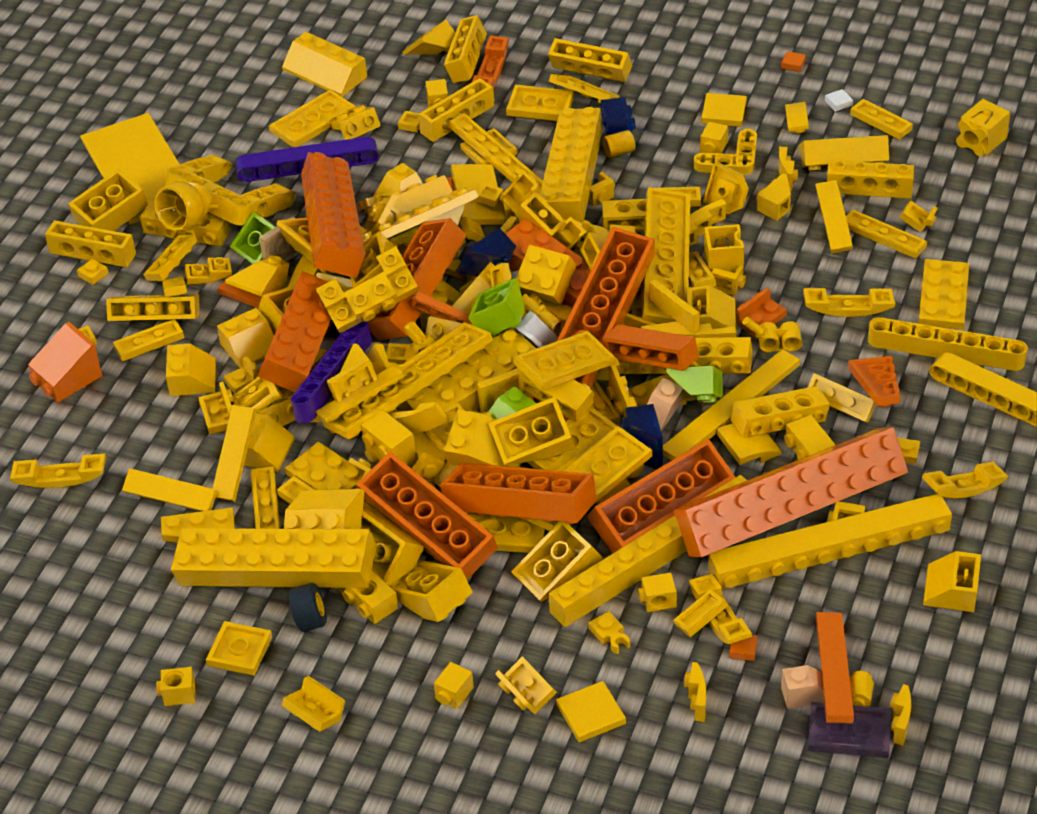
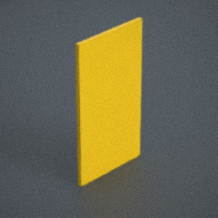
[80,112,179,225]

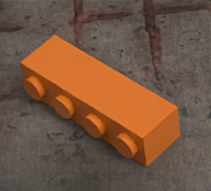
[603,324,699,371]

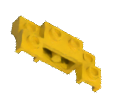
[500,170,586,250]
[316,246,420,333]

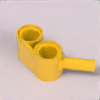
[742,317,802,352]

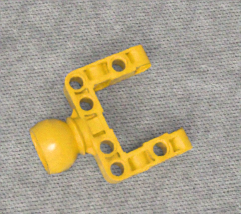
[154,154,295,231]

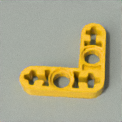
[694,129,757,175]

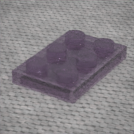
[808,702,891,758]

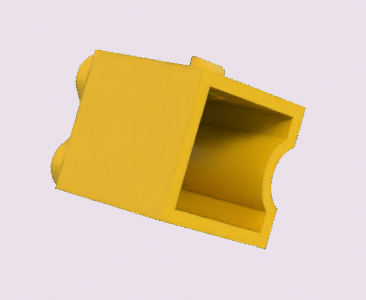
[956,99,1011,156]
[704,224,744,273]

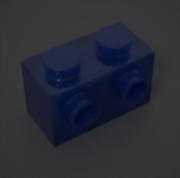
[601,97,636,135]

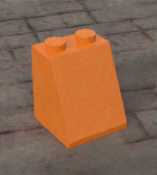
[28,322,102,403]

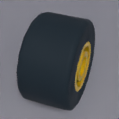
[289,583,327,632]

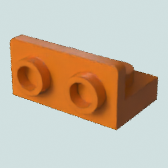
[736,288,787,338]

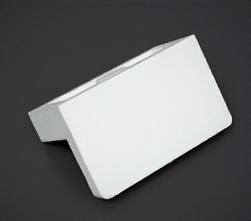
[516,311,558,348]

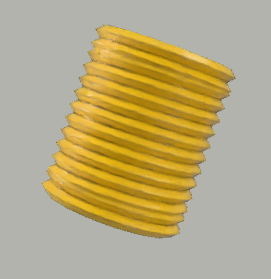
[603,130,635,158]

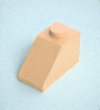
[642,377,683,436]
[781,665,824,709]

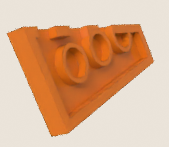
[848,356,900,407]

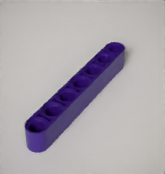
[236,137,379,182]
[291,321,372,423]

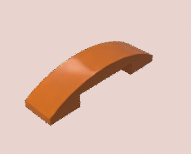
[471,35,509,89]

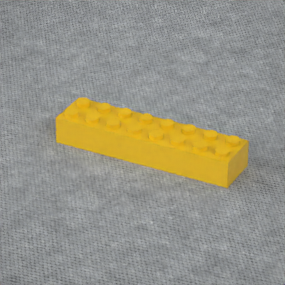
[540,107,603,222]
[171,528,377,588]

